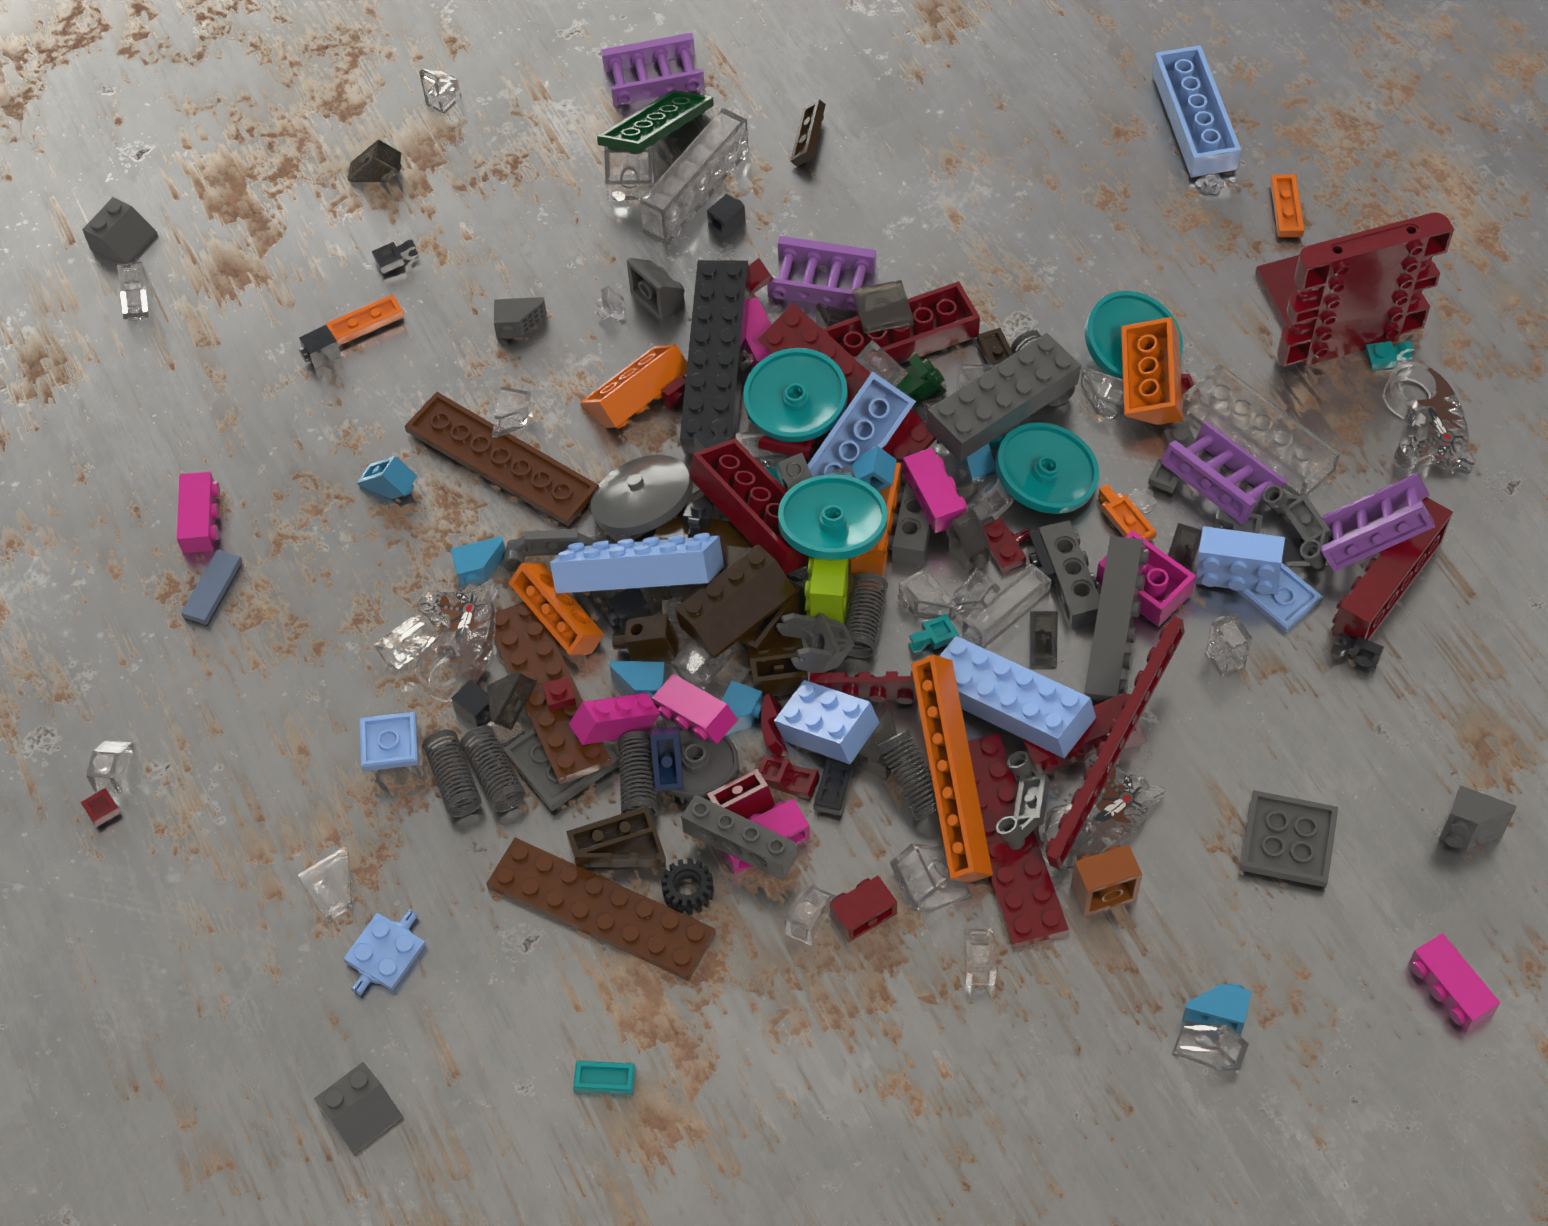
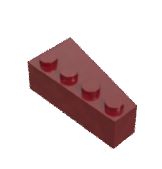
[1023,692,1146,774]

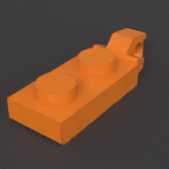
[1098,484,1157,541]

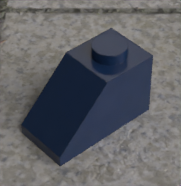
[650,727,684,791]

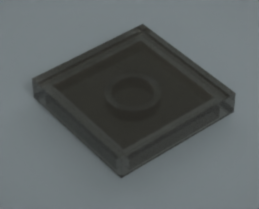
[852,280,914,334]

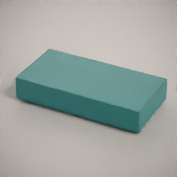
[573,1061,636,1096]

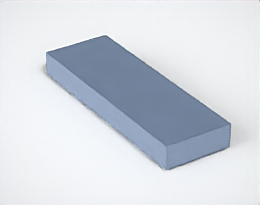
[181,550,242,625]

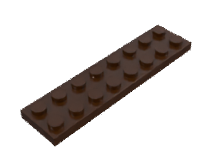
[405,391,599,526]
[484,602,612,786]
[486,837,716,981]

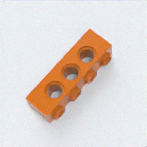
[509,563,605,655]

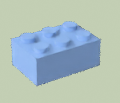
[1196,526,1285,595]
[774,680,880,764]

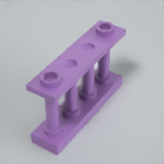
[601,32,705,106]
[767,236,876,312]
[1161,421,1287,524]
[1321,473,1435,572]

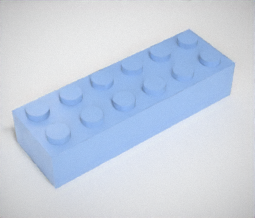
[1152,45,1241,177]
[550,533,724,594]
[940,636,1096,758]

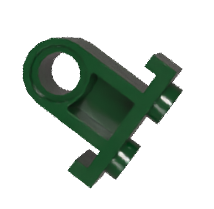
[890,353,947,407]

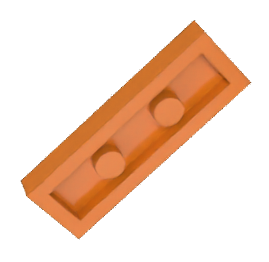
[1270,174,1304,238]
[325,294,405,346]

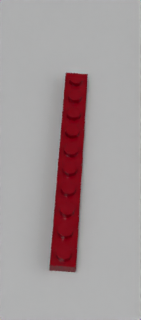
[1045,616,1185,870]

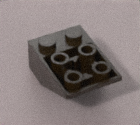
[747,634,808,698]

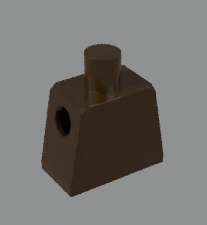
[612,614,679,664]

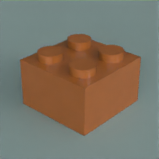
[1070,845,1142,916]

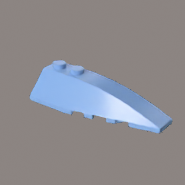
[808,371,916,477]

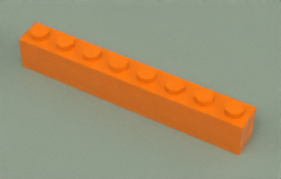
[911,654,993,883]

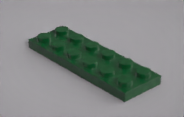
[597,90,714,154]

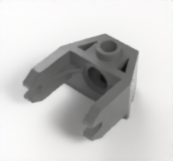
[776,612,854,673]

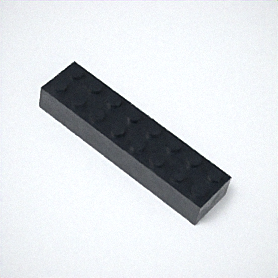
[680,260,751,454]

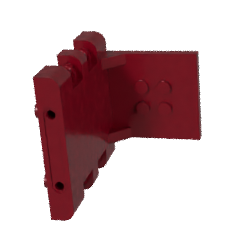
[1255,212,1454,367]

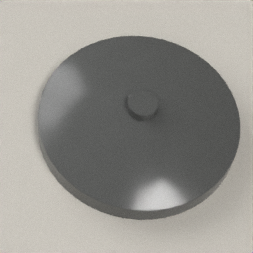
[590,455,693,535]

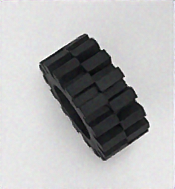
[661,858,714,915]

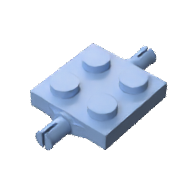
[343,910,426,996]

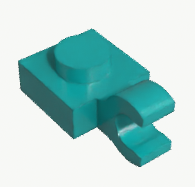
[1365,341,1414,371]
[908,614,959,653]

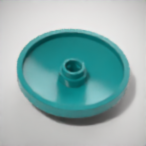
[1084,291,1183,382]
[743,348,848,442]
[995,422,1099,514]
[778,474,888,560]

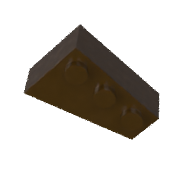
[566,806,666,867]

